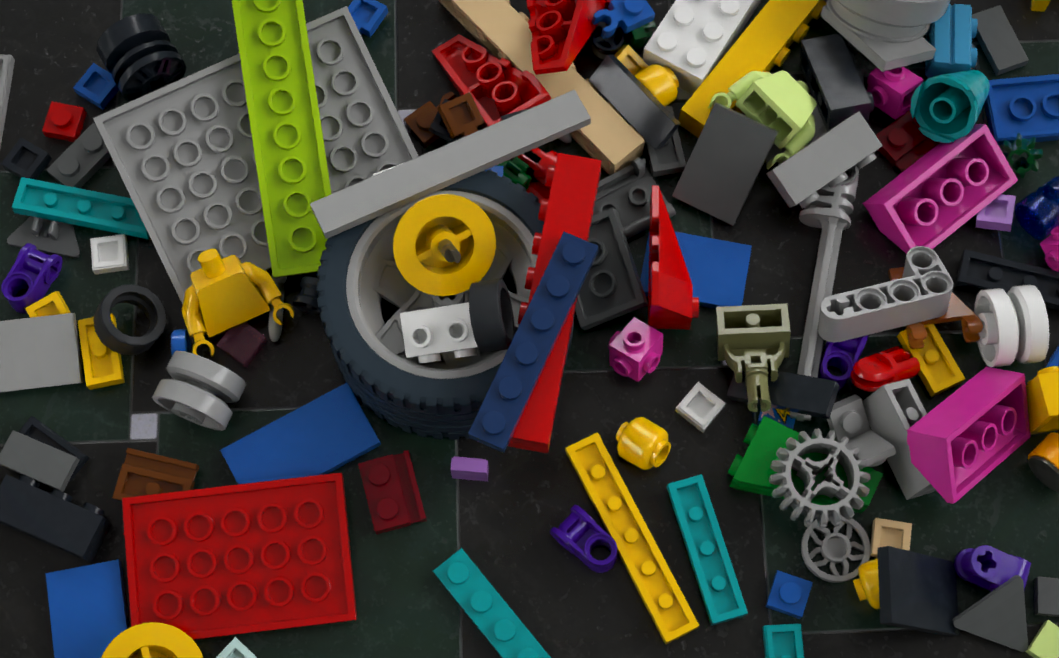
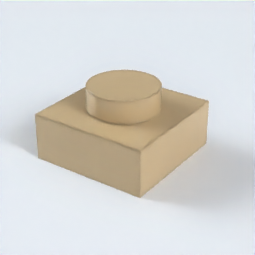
[870,518,912,558]

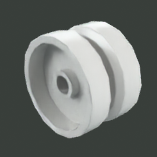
[974,285,1050,367]

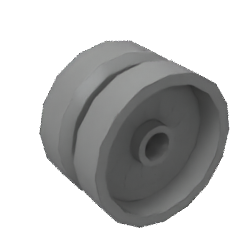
[152,351,246,431]

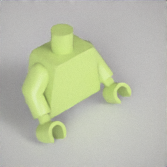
[708,70,817,169]

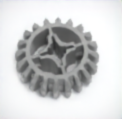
[769,428,871,529]

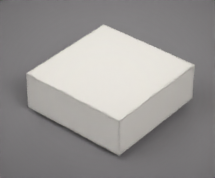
[90,234,130,275]
[675,382,726,433]

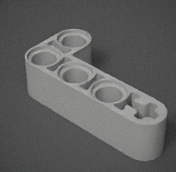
[817,246,954,343]

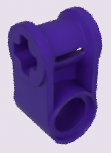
[1,243,63,314]
[818,335,868,391]
[549,504,617,573]
[954,545,1031,592]

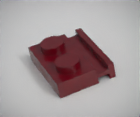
[876,110,940,174]
[358,450,427,535]

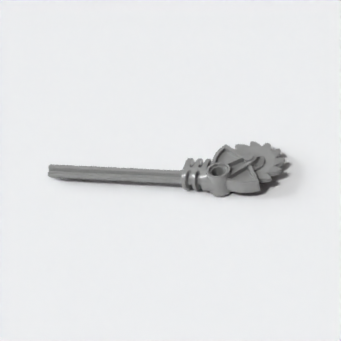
[766,106,859,422]

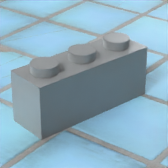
[766,111,882,208]
[862,379,935,500]

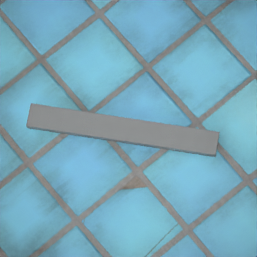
[310,90,591,239]

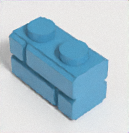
[925,3,978,77]

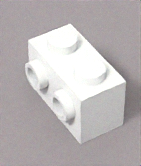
[400,302,478,364]

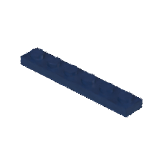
[468,232,599,453]

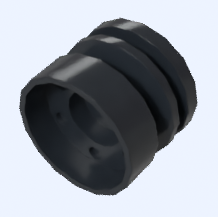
[96,13,187,102]

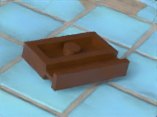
[112,448,199,502]

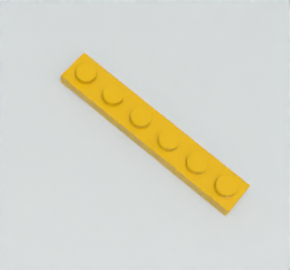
[565,432,699,645]

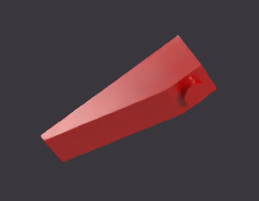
[526,0,606,75]
[431,34,551,129]
[648,185,699,330]

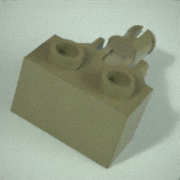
[716,303,791,412]

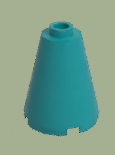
[910,70,990,143]

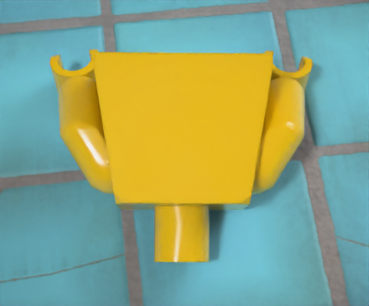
[182,249,295,357]

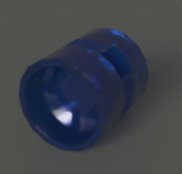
[1014,176,1059,240]

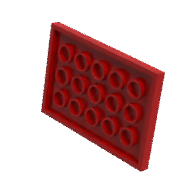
[122,473,357,640]

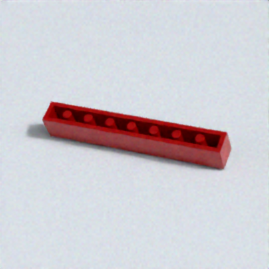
[508,153,602,454]

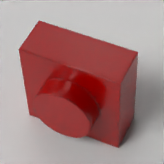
[42,101,87,142]

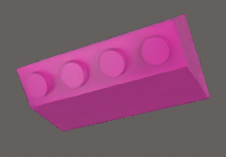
[863,124,1018,254]
[907,366,1031,504]

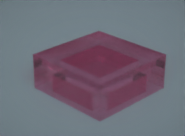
[217,322,268,368]

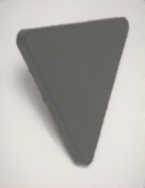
[7,216,81,259]
[952,575,1028,652]

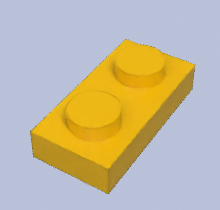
[77,313,125,390]
[897,324,965,397]

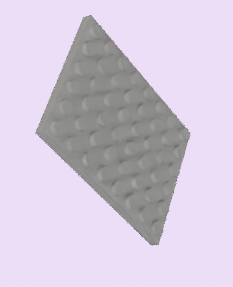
[93,6,419,304]

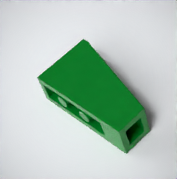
[728,416,883,514]

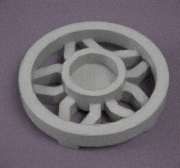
[801,515,871,583]

